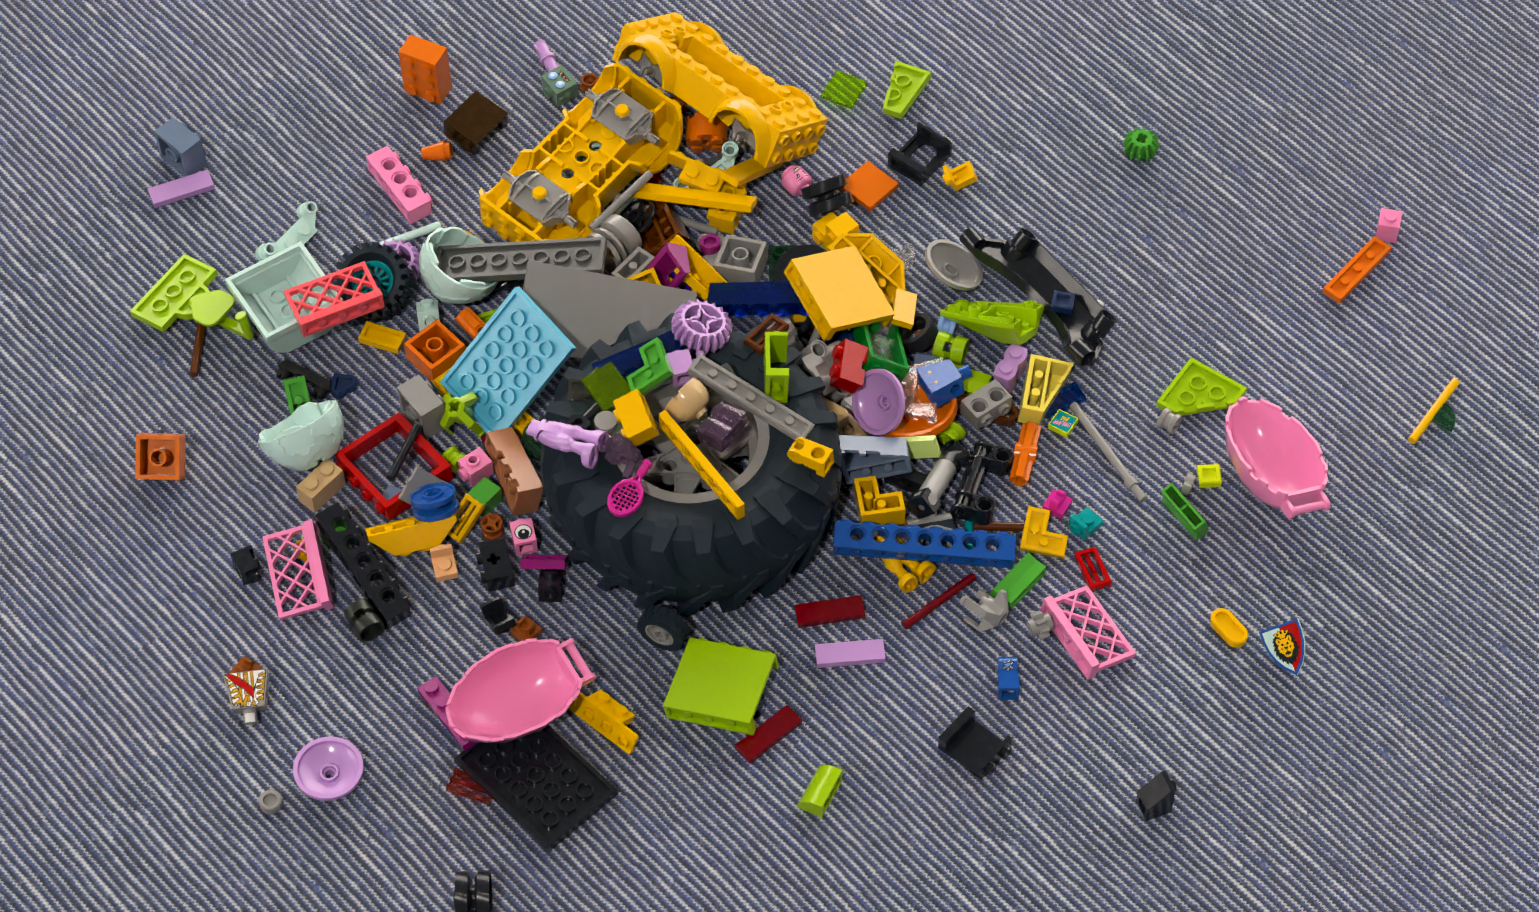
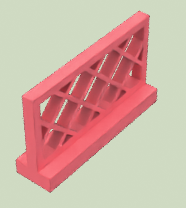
[283,261,385,338]

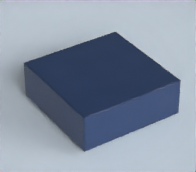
[1050,290,1075,315]

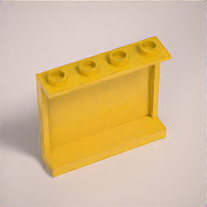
[784,246,895,341]

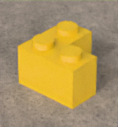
[812,212,859,251]
[854,476,906,525]

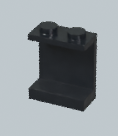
[938,706,1012,780]

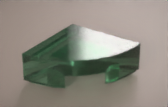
[1432,403,1456,432]

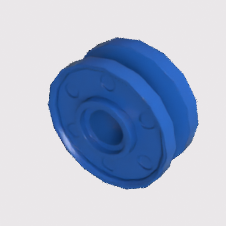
[410,482,459,522]

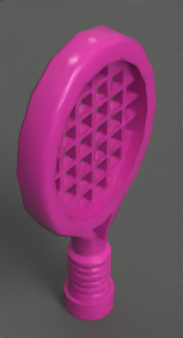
[607,459,653,518]

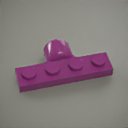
[417,676,477,751]

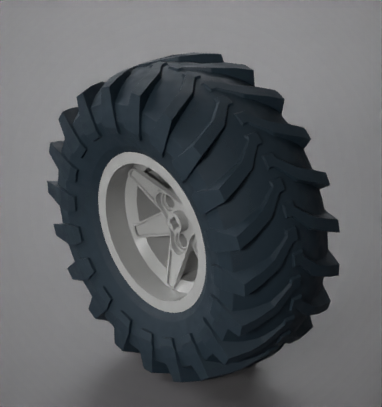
[540,313,842,616]

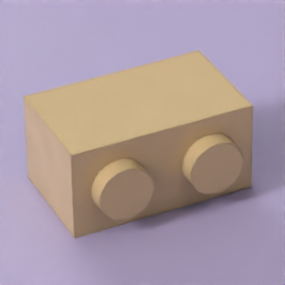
[296,459,346,513]

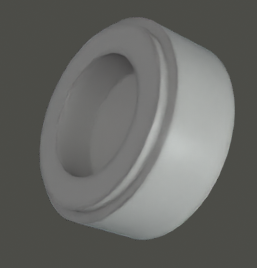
[594,411,617,434]
[1180,473,1196,496]
[258,790,283,814]

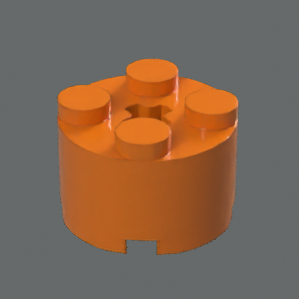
[686,112,728,153]

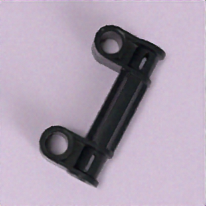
[950,441,1013,525]

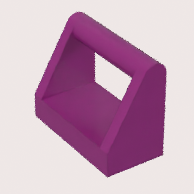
[647,242,690,288]

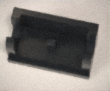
[884,469,930,493]

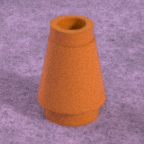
[421,140,453,161]

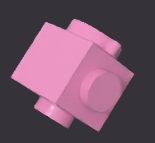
[458,447,494,487]

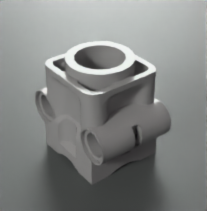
[795,340,849,403]

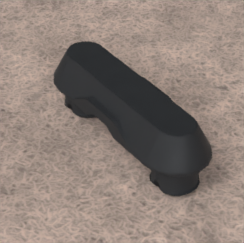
[276,359,331,400]

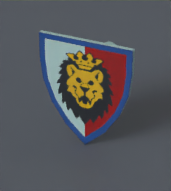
[1259,618,1305,675]

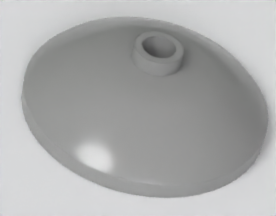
[925,239,983,290]

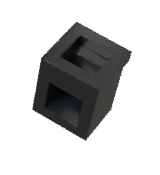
[230,545,261,586]

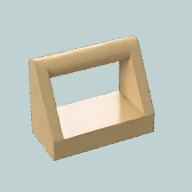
[823,398,867,436]

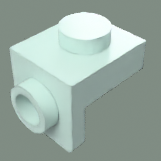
[416,299,440,331]

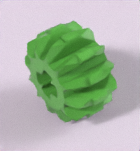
[1123,127,1159,162]

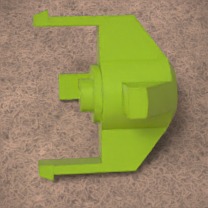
[439,392,485,437]

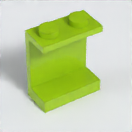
[764,331,789,403]

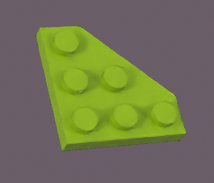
[1156,358,1247,416]

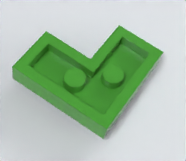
[626,337,674,394]

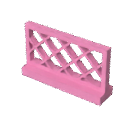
[262,519,335,620]
[1040,585,1136,680]

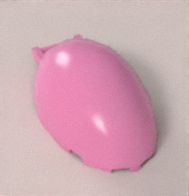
[1225,397,1331,519]
[445,638,597,743]

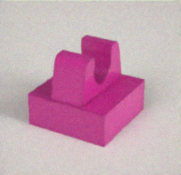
[1042,489,1073,520]

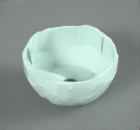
[419,227,499,304]
[258,400,344,471]

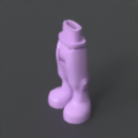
[526,419,609,469]

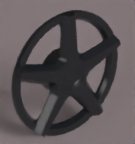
[620,199,657,236]

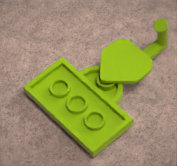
[130,254,254,340]

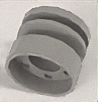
[586,214,642,271]

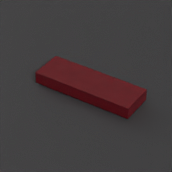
[794,595,865,628]
[735,705,802,764]

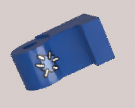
[998,657,1020,700]

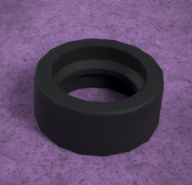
[898,313,938,354]

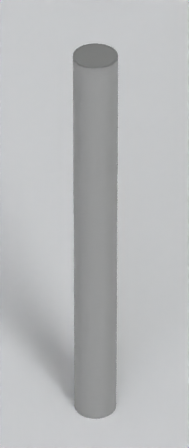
[588,170,653,231]

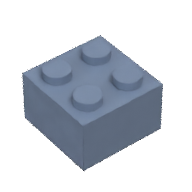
[154,117,207,177]

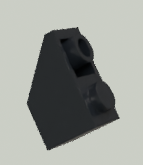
[1136,771,1177,821]

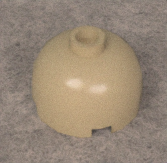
[665,377,709,422]

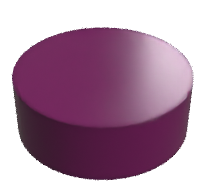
[699,234,721,255]

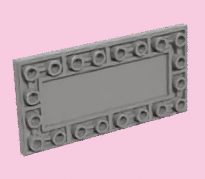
[523,260,697,359]

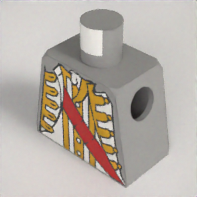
[223,669,270,725]

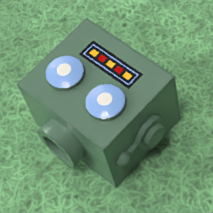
[541,65,579,107]

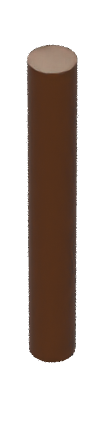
[189,323,206,377]
[974,522,1025,531]

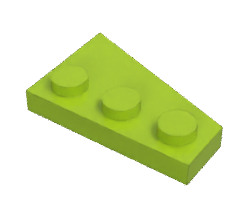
[883,61,932,119]

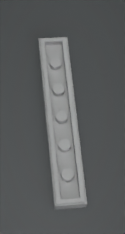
[687,354,815,440]

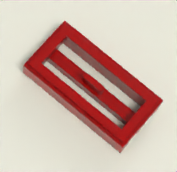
[1074,546,1112,592]

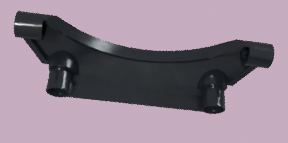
[959,227,1117,366]

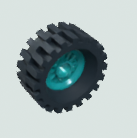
[333,242,414,322]

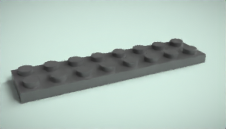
[437,237,607,282]

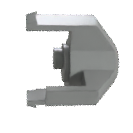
[959,589,1009,632]

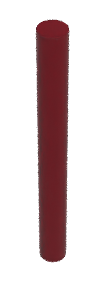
[901,573,976,630]

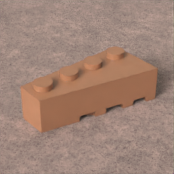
[484,427,543,516]

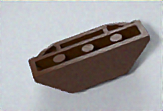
[640,201,690,257]

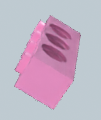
[366,145,433,225]

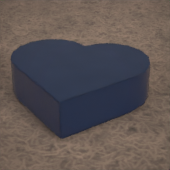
[331,373,358,399]

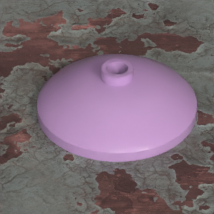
[852,369,905,435]
[293,737,364,801]

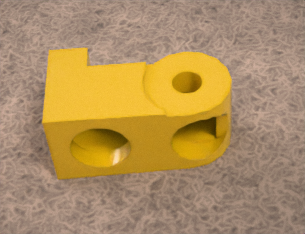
[787,437,834,477]

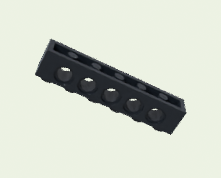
[315,502,412,630]

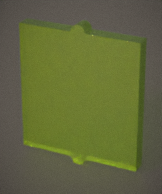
[821,70,867,109]
[581,361,631,411]

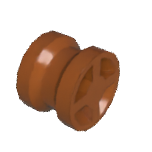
[480,513,504,541]

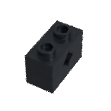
[475,537,515,592]

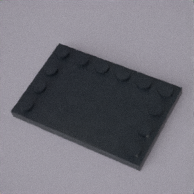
[454,726,618,852]

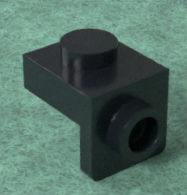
[538,569,563,602]
[480,596,516,635]

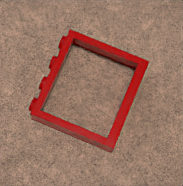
[335,412,453,521]

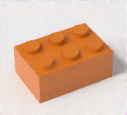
[398,34,452,105]

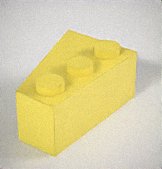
[1017,354,1074,425]

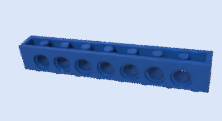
[832,519,1016,569]

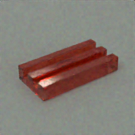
[446,768,492,805]

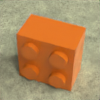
[404,319,466,381]
[135,433,186,480]

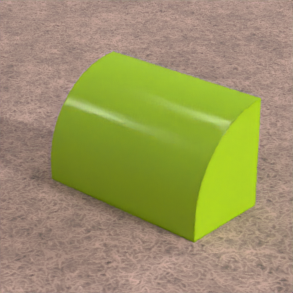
[797,765,843,818]

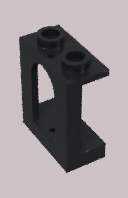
[888,122,952,186]

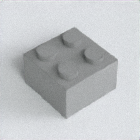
[397,374,445,440]

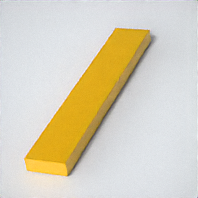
[631,183,757,213]
[659,410,745,520]

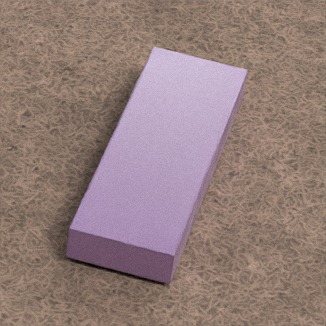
[148,169,215,208]
[815,639,885,668]

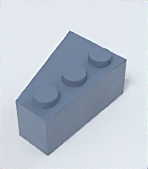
[839,435,912,485]

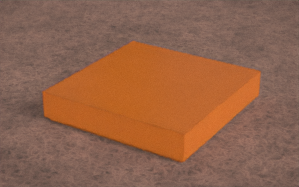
[840,161,899,212]

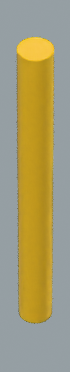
[1408,378,1460,444]

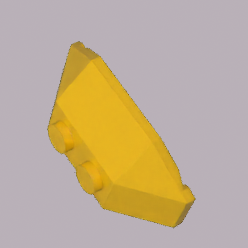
[828,232,905,305]
[365,514,457,556]

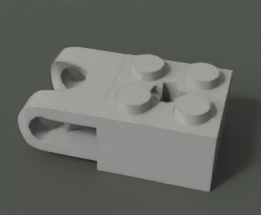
[696,234,768,290]

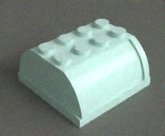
[225,241,343,353]

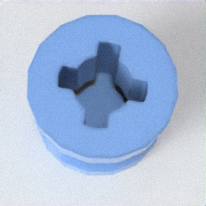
[937,316,958,338]

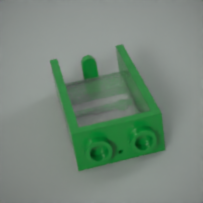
[850,322,909,383]

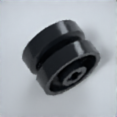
[800,174,854,217]
[454,870,493,912]

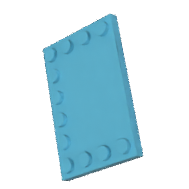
[440,287,576,433]

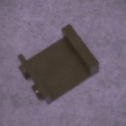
[443,90,508,156]

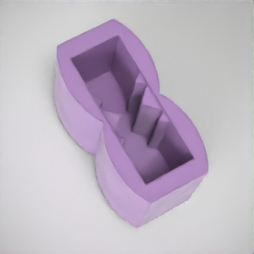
[994,344,1028,394]

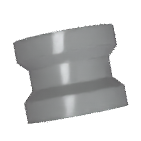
[1156,408,1183,435]

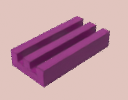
[520,554,569,569]

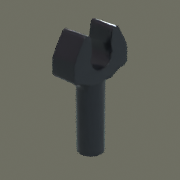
[569,399,605,430]

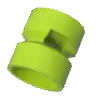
[932,330,970,366]

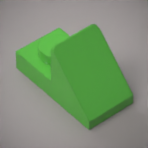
[283,375,310,415]

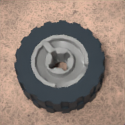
[637,605,690,652]

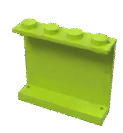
[663,637,779,735]

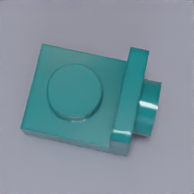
[1068,507,1103,541]

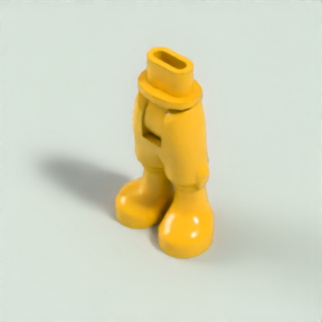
[873,524,936,593]

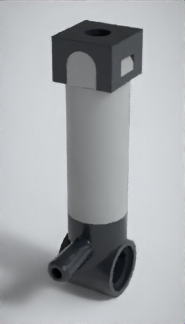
[906,439,974,519]

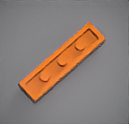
[1322,236,1392,304]

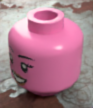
[781,165,812,196]

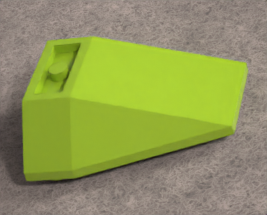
[940,299,1044,345]

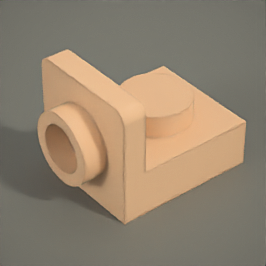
[430,544,459,582]

